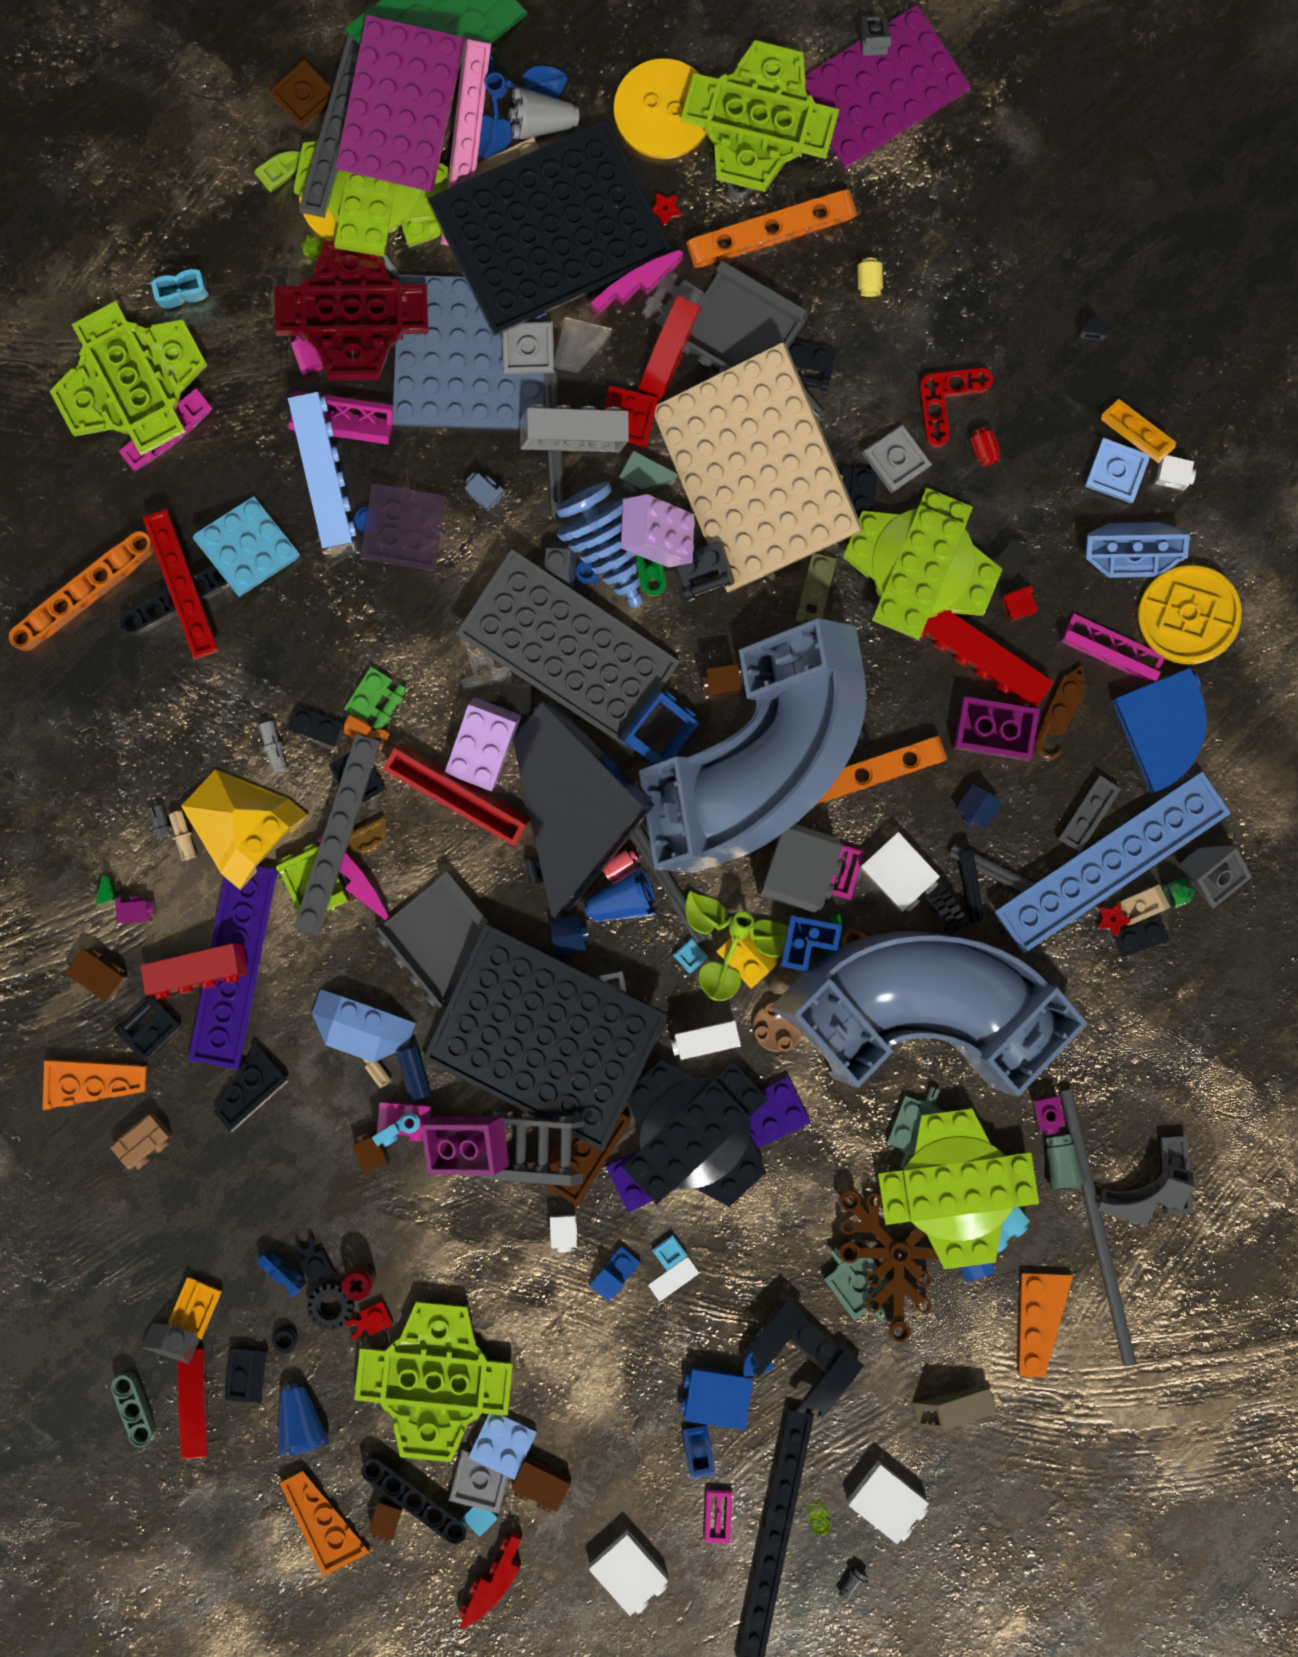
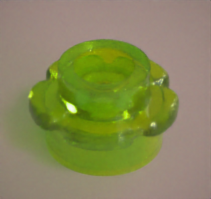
[302,235,321,260]

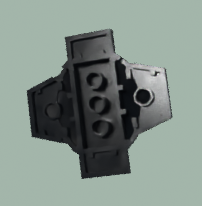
[622,1059,769,1207]

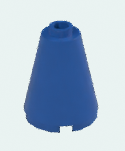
[584,867,658,922]
[278,1383,330,1457]

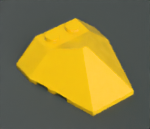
[181,769,308,890]

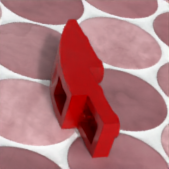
[458,1530,522,1629]

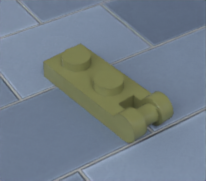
[796,553,837,623]

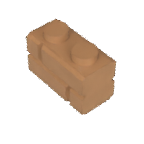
[110,1113,172,1170]

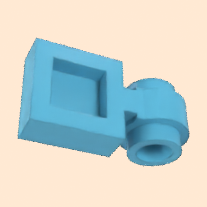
[372,1112,420,1147]

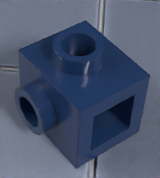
[956,784,1002,829]
[549,916,589,957]

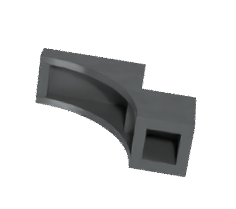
[1098,1164,1194,1226]

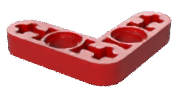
[920,368,993,448]

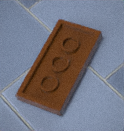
[542,1113,631,1207]

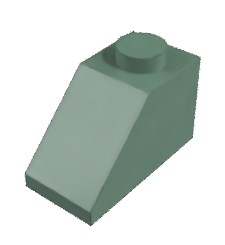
[619,451,678,494]

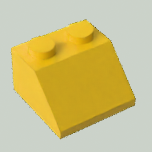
[716,918,782,989]

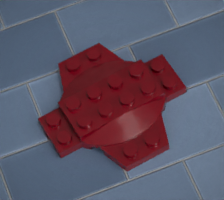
[274,241,429,381]

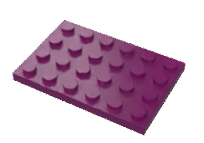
[805,5,971,169]
[335,15,465,192]

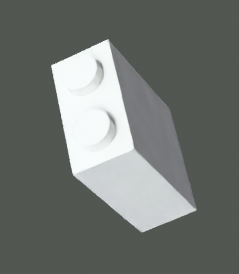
[860,832,940,912]
[671,1020,741,1060]
[847,1460,929,1544]
[589,1530,668,1616]

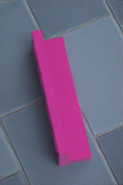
[289,390,393,444]
[1060,614,1165,684]

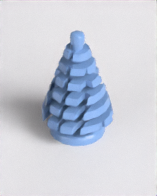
[555,481,643,608]

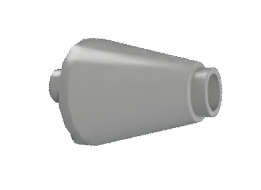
[509,87,579,139]

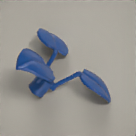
[457,55,567,159]

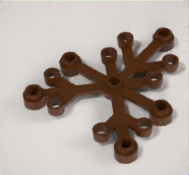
[838,1191,939,1342]

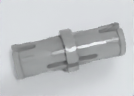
[258,721,288,774]

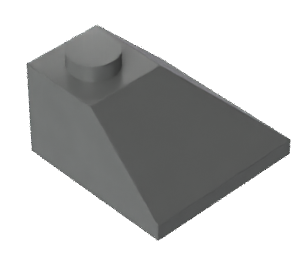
[1179,845,1252,909]

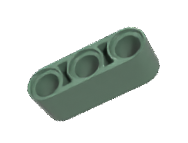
[111,1372,157,1447]

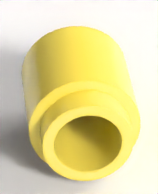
[857,258,883,297]

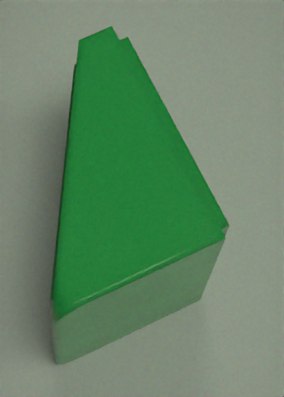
[95,875,118,905]

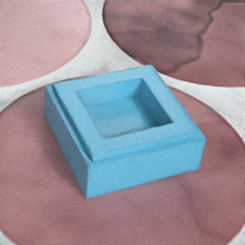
[673,938,708,974]
[652,1234,688,1271]
[462,1507,498,1537]

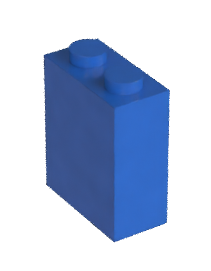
[680,1366,753,1430]

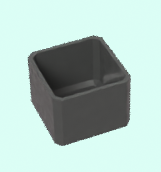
[759,824,843,913]

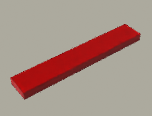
[142,509,219,660]

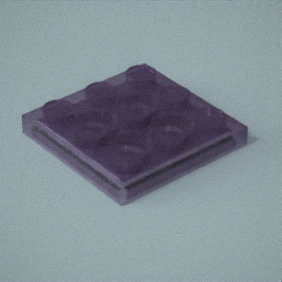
[360,483,446,572]

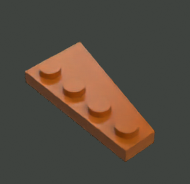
[43,1059,148,1110]
[1018,1272,1073,1377]
[279,1470,370,1577]

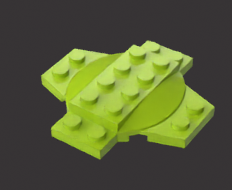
[681,40,839,192]
[294,141,449,257]
[50,301,207,456]
[843,488,1002,640]
[878,1108,1039,1269]
[354,1301,513,1462]

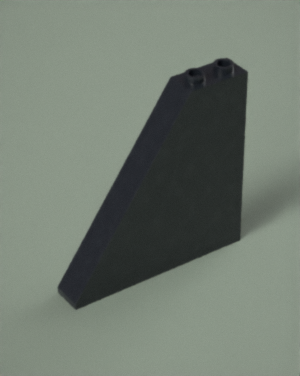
[513,702,655,918]

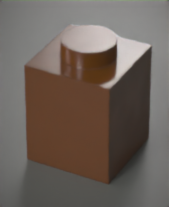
[352,1132,389,1174]
[368,1498,403,1542]

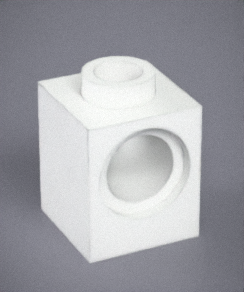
[1154,455,1196,490]
[550,1214,578,1253]

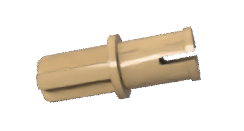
[169,810,197,861]

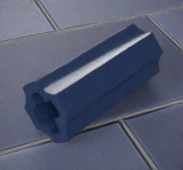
[396,1046,431,1102]

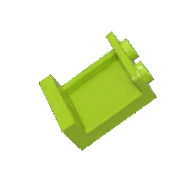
[276,843,350,915]

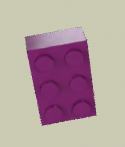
[953,697,1040,762]
[421,1116,509,1175]

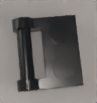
[788,341,836,393]
[677,542,734,601]
[114,996,182,1061]

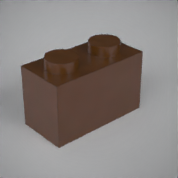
[702,664,741,699]
[64,947,128,1002]
[511,1457,571,1513]

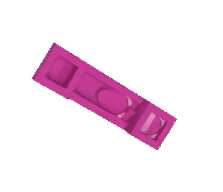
[119,388,213,471]

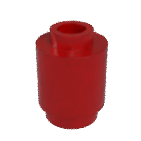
[970,427,1001,467]

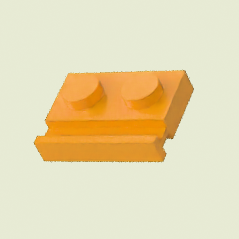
[167,1276,223,1339]

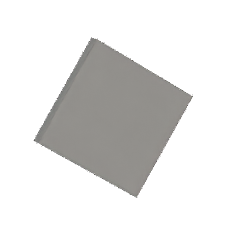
[503,322,554,375]
[862,424,932,494]
[449,1449,508,1514]

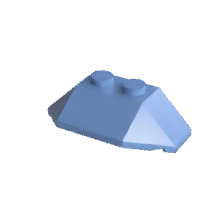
[1086,522,1190,577]
[312,989,416,1062]

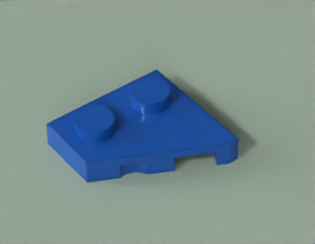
[257,1252,306,1297]

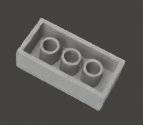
[520,404,629,452]

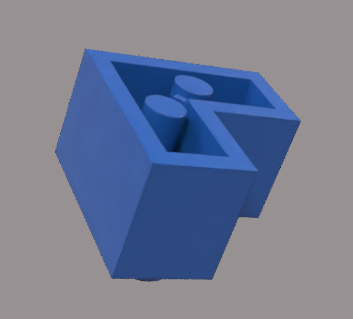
[780,916,842,971]

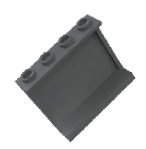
[683,261,808,374]
[376,871,491,1008]

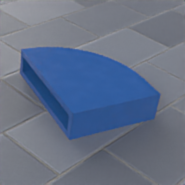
[1112,668,1206,794]

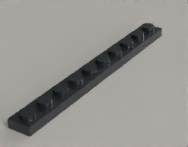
[738,1408,814,1657]

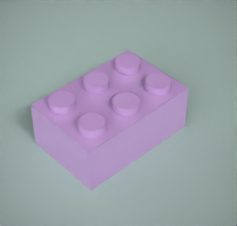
[621,494,695,567]
[445,697,521,791]

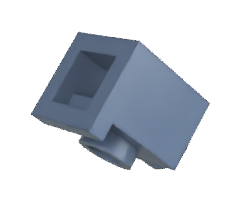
[465,472,505,512]

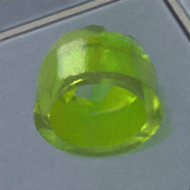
[810,1512,832,1536]

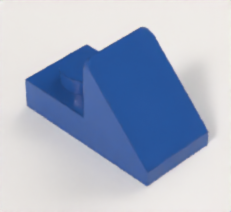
[589,1246,641,1302]
[682,1426,716,1479]

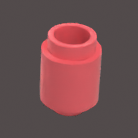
[603,848,640,883]

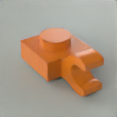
[343,715,389,751]

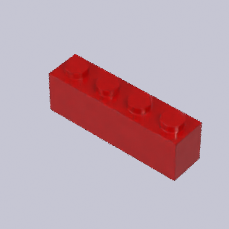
[140,944,248,1000]

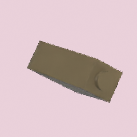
[913,1387,996,1431]

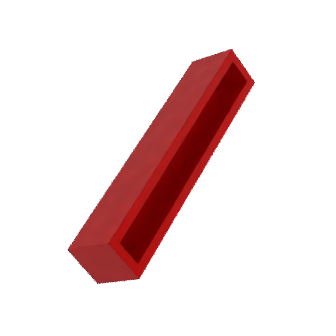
[921,610,1054,708]
[383,743,531,846]

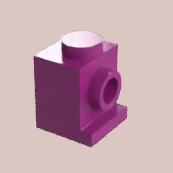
[115,896,155,924]
[1031,1095,1065,1135]

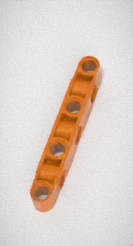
[686,190,858,268]
[9,531,154,651]
[816,736,948,805]

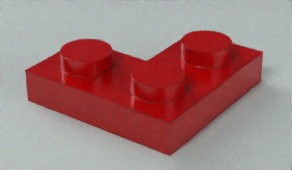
[604,386,658,448]

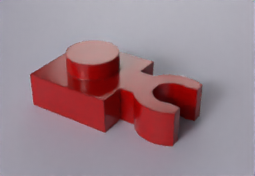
[345,1300,394,1339]

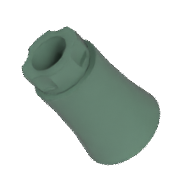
[1046,1134,1085,1190]

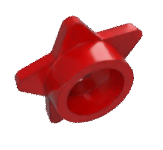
[652,194,681,225]
[1098,903,1131,936]

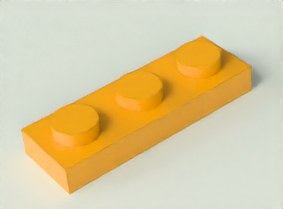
[1101,399,1176,463]

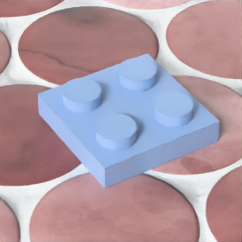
[1085,438,1150,504]
[468,1414,537,1480]

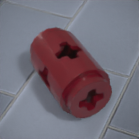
[341,1265,376,1301]

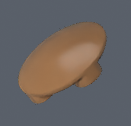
[753,1001,803,1052]

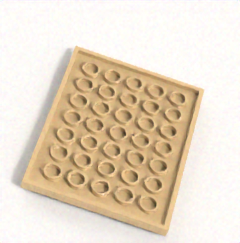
[654,342,863,592]

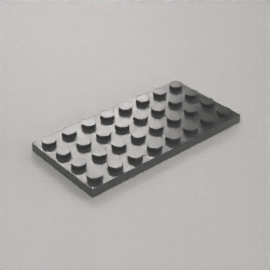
[455,549,680,746]

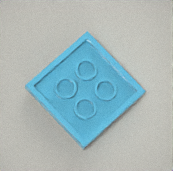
[193,496,300,597]

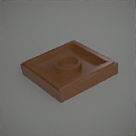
[268,59,333,130]

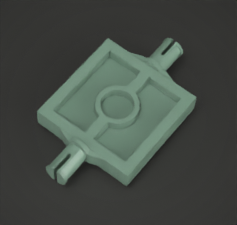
[887,1086,946,1169]
[824,1246,890,1323]

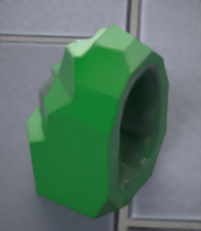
[1163,877,1196,908]

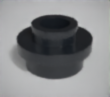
[272,1327,298,1353]

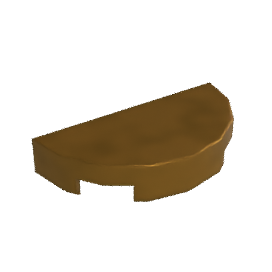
[347,816,387,853]

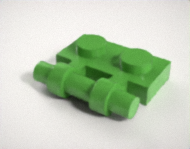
[344,667,407,730]

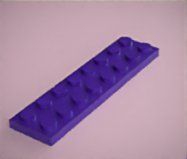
[189,866,278,1070]
[606,1077,811,1213]

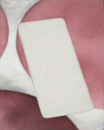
[649,1257,699,1301]

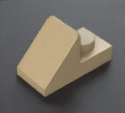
[1116,884,1170,926]

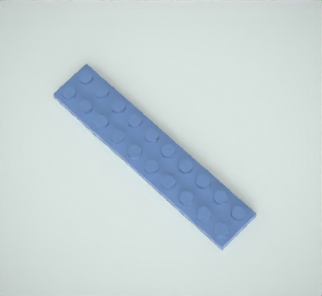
[994,771,1231,954]

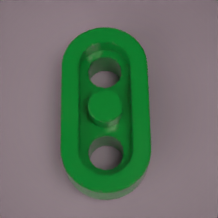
[636,555,666,597]

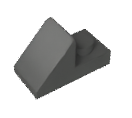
[861,15,891,56]

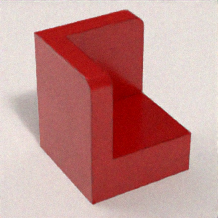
[1001,585,1038,622]

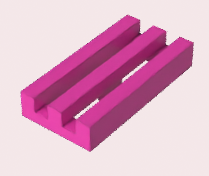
[831,845,864,900]
[705,1489,732,1544]

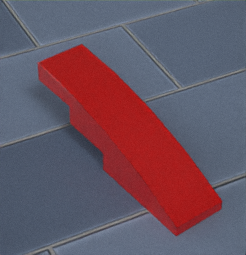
[639,296,702,401]
[178,1349,208,1459]

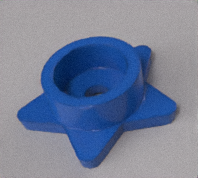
[576,559,599,587]

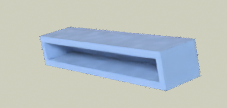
[288,392,357,548]

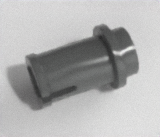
[148,805,172,839]
[838,1568,868,1603]

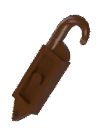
[1034,666,1087,760]

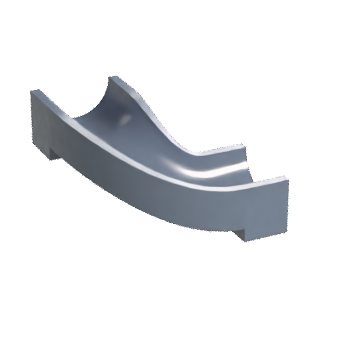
[639,618,866,873]
[770,931,1088,1097]

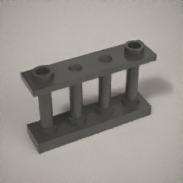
[481,1111,584,1186]

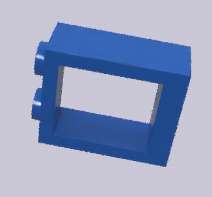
[618,691,699,765]

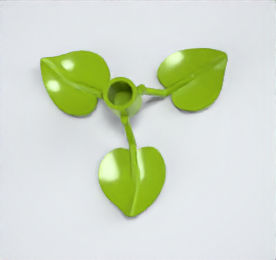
[685,891,788,1001]

